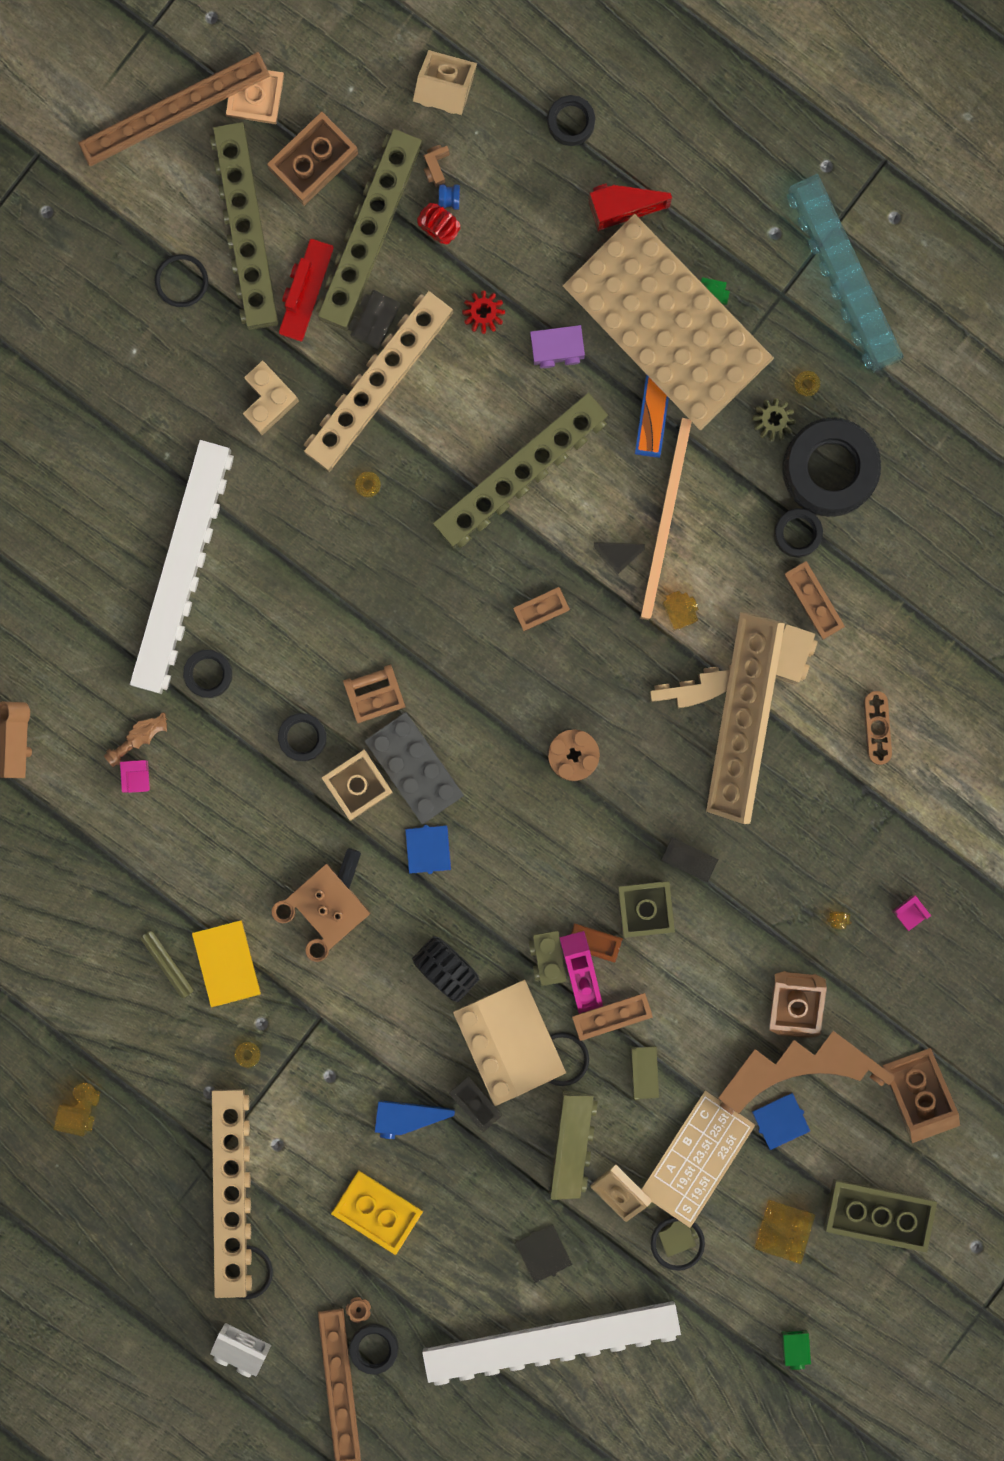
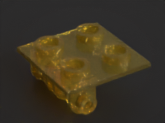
[755,1200,815,1264]

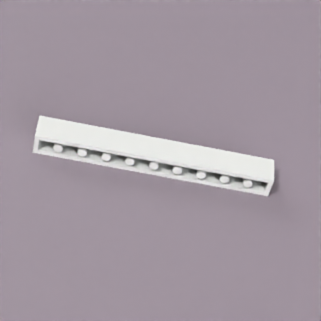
[130,440,234,694]
[422,1301,681,1385]

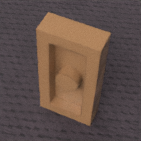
[513,587,570,632]

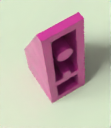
[559,931,603,1013]

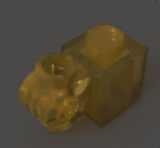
[54,1083,101,1137]

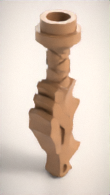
[104,712,168,767]

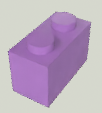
[530,325,585,368]

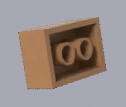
[267,112,358,206]

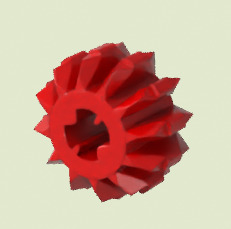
[417,203,461,244]
[462,290,505,335]

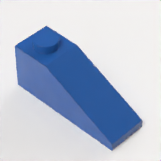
[375,1100,455,1139]

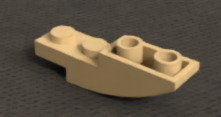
[649,665,731,709]

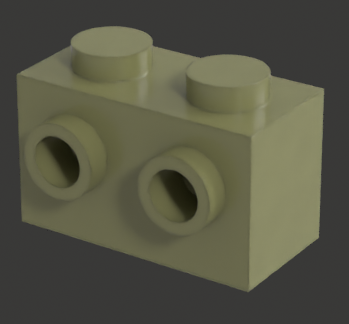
[529,930,567,986]

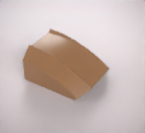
[769,971,827,1038]

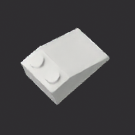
[210,1323,271,1377]

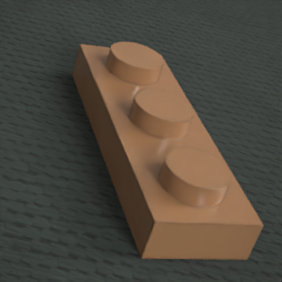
[784,561,845,640]
[572,993,653,1041]

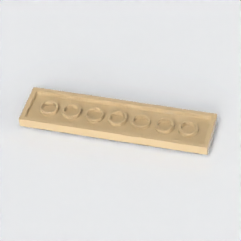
[706,612,785,824]

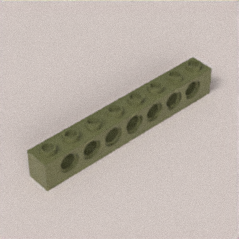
[210,122,279,330]
[316,129,423,331]
[433,392,609,549]

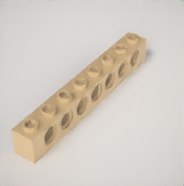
[304,291,453,472]
[212,1089,252,1298]

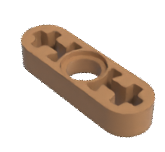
[864,691,892,765]

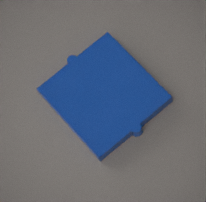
[405,825,451,874]
[752,1093,810,1150]

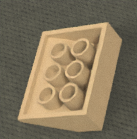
[453,980,566,1106]

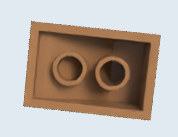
[883,1048,960,1143]

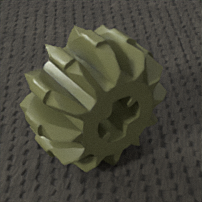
[752,398,796,442]

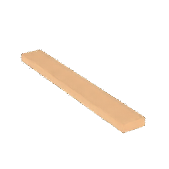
[640,418,692,620]

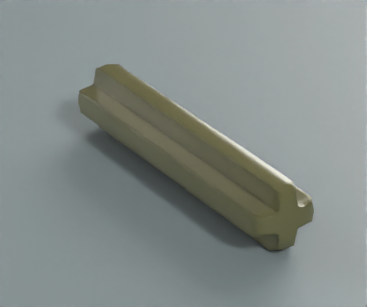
[141,931,193,998]

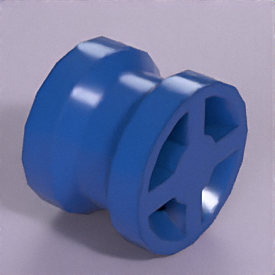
[439,184,460,210]

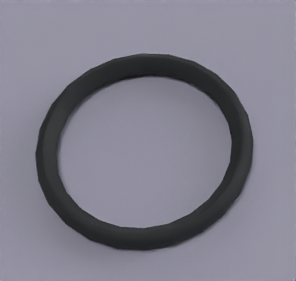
[155,254,208,307]
[549,1032,589,1086]
[650,1217,705,1271]
[230,1245,273,1299]

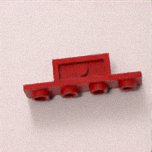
[279,239,334,342]

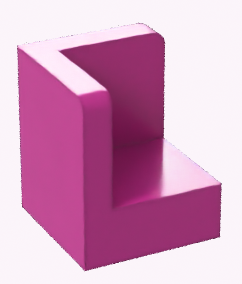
[120,760,150,793]
[892,896,931,931]

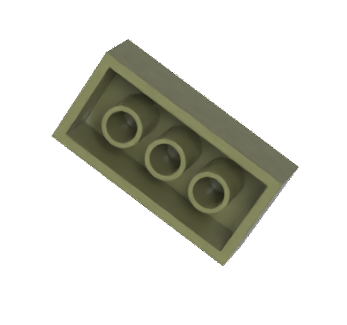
[823,1179,937,1253]

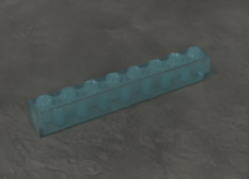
[787,174,904,373]

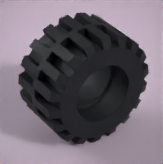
[412,936,480,1002]

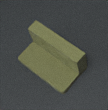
[631,1046,659,1100]

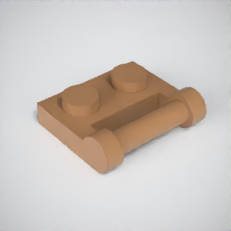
[343,664,406,724]

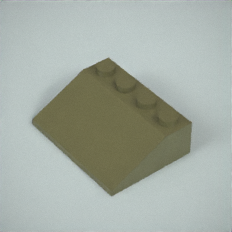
[549,1090,598,1200]

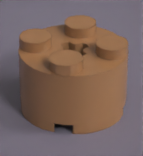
[548,730,600,781]

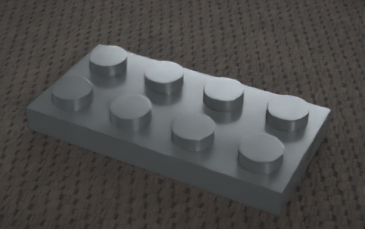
[365,712,464,825]

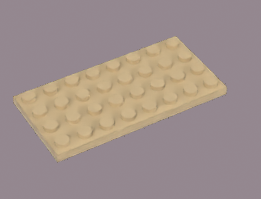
[563,214,774,430]

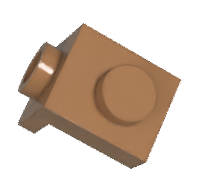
[423,145,450,188]

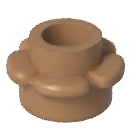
[346,1297,371,1323]

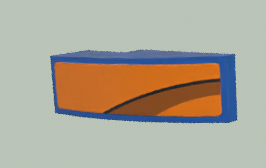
[635,374,669,458]

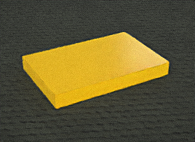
[192,920,261,1007]
[331,1170,423,1255]

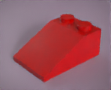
[588,184,672,231]

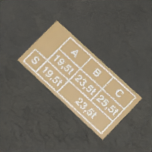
[642,1091,755,1228]

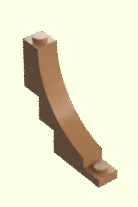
[718,1031,895,1115]

